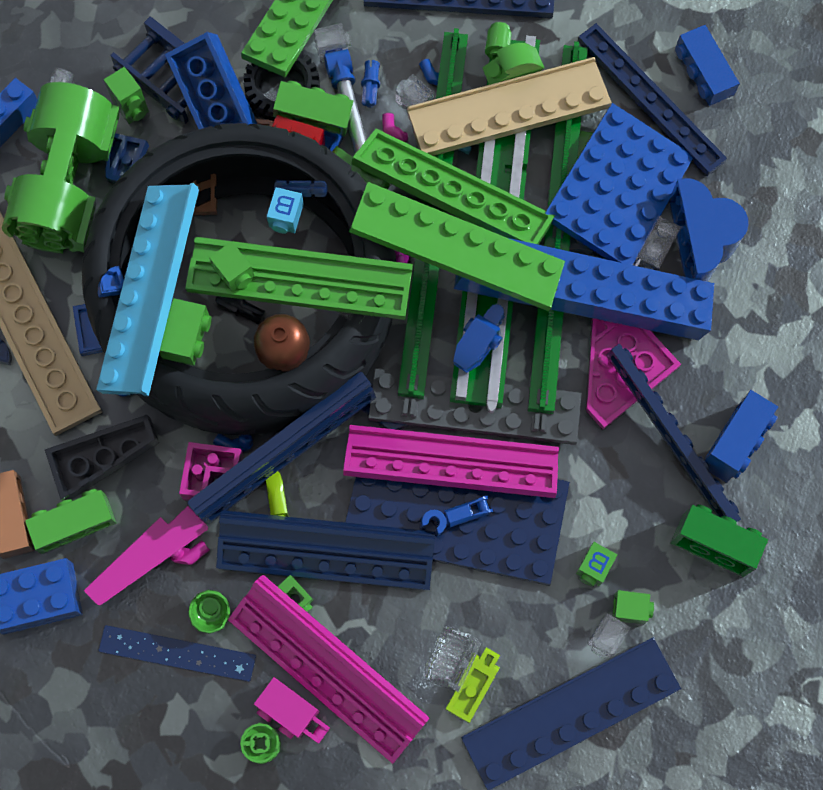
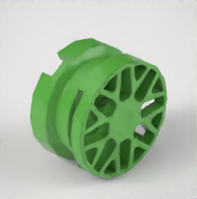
[240,723,281,764]

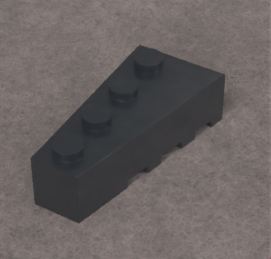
[44,414,159,501]

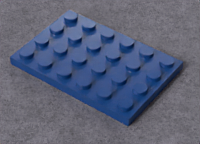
[545,103,693,265]

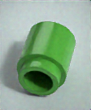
[485,22,512,60]

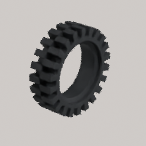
[243,51,320,120]

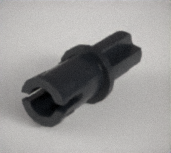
[215,296,266,324]

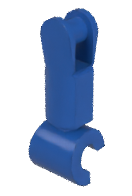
[420,496,493,537]

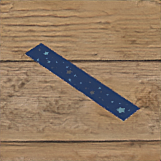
[99,625,256,682]

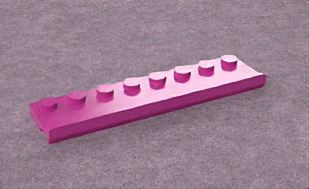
[343,425,559,498]
[228,575,429,764]

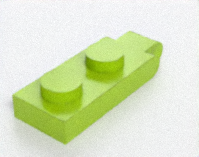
[445,647,500,723]

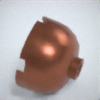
[254,314,310,371]

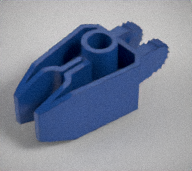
[453,303,505,373]

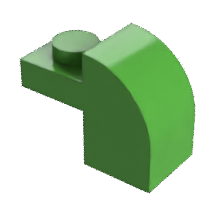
[482,43,544,85]

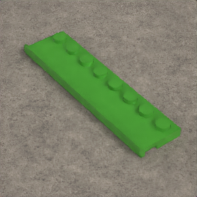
[349,182,565,311]
[185,237,413,320]

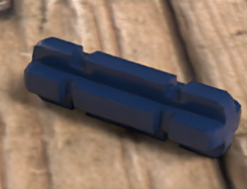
[274,181,327,197]

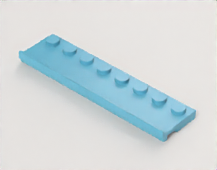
[96,183,199,396]

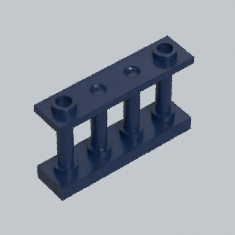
[110,16,189,124]

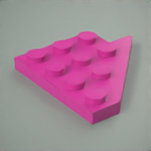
[586,318,681,430]

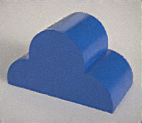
[669,178,748,282]

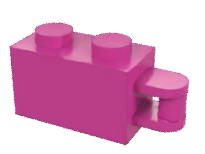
[254,677,330,744]

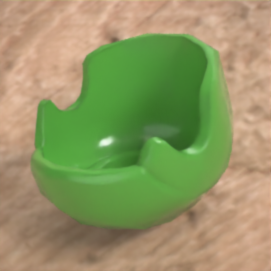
[188,589,230,634]

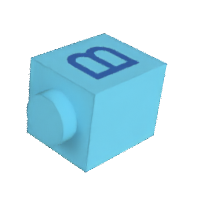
[267,187,304,234]

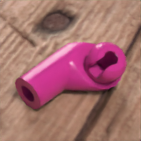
[382,113,408,143]
[170,540,210,565]

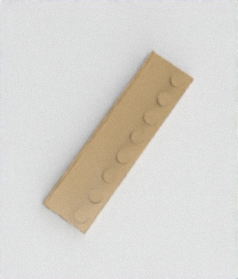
[407,57,612,156]

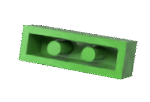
[273,81,354,136]
[25,489,117,554]

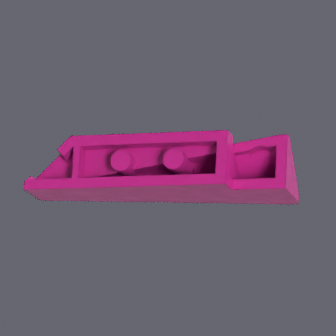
[84,506,208,605]

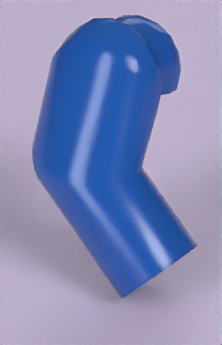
[419,59,439,86]
[213,434,253,453]

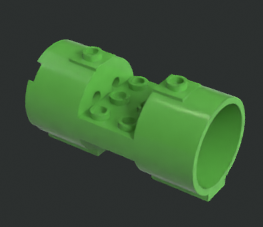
[2,82,119,253]

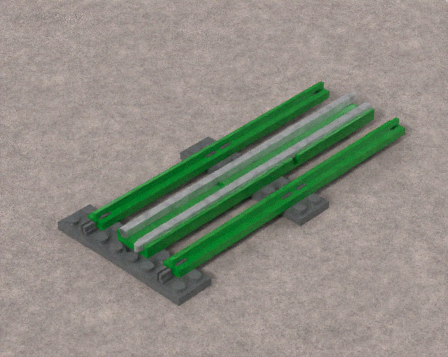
[369,28,593,445]

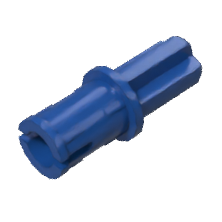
[361,60,380,108]

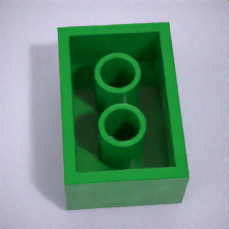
[670,504,769,577]

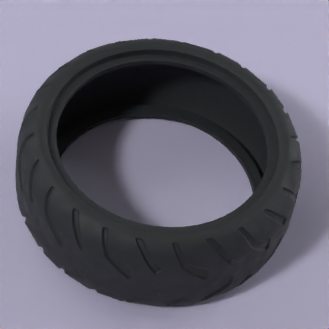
[82,123,396,435]

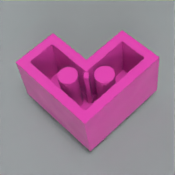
[179,442,244,501]

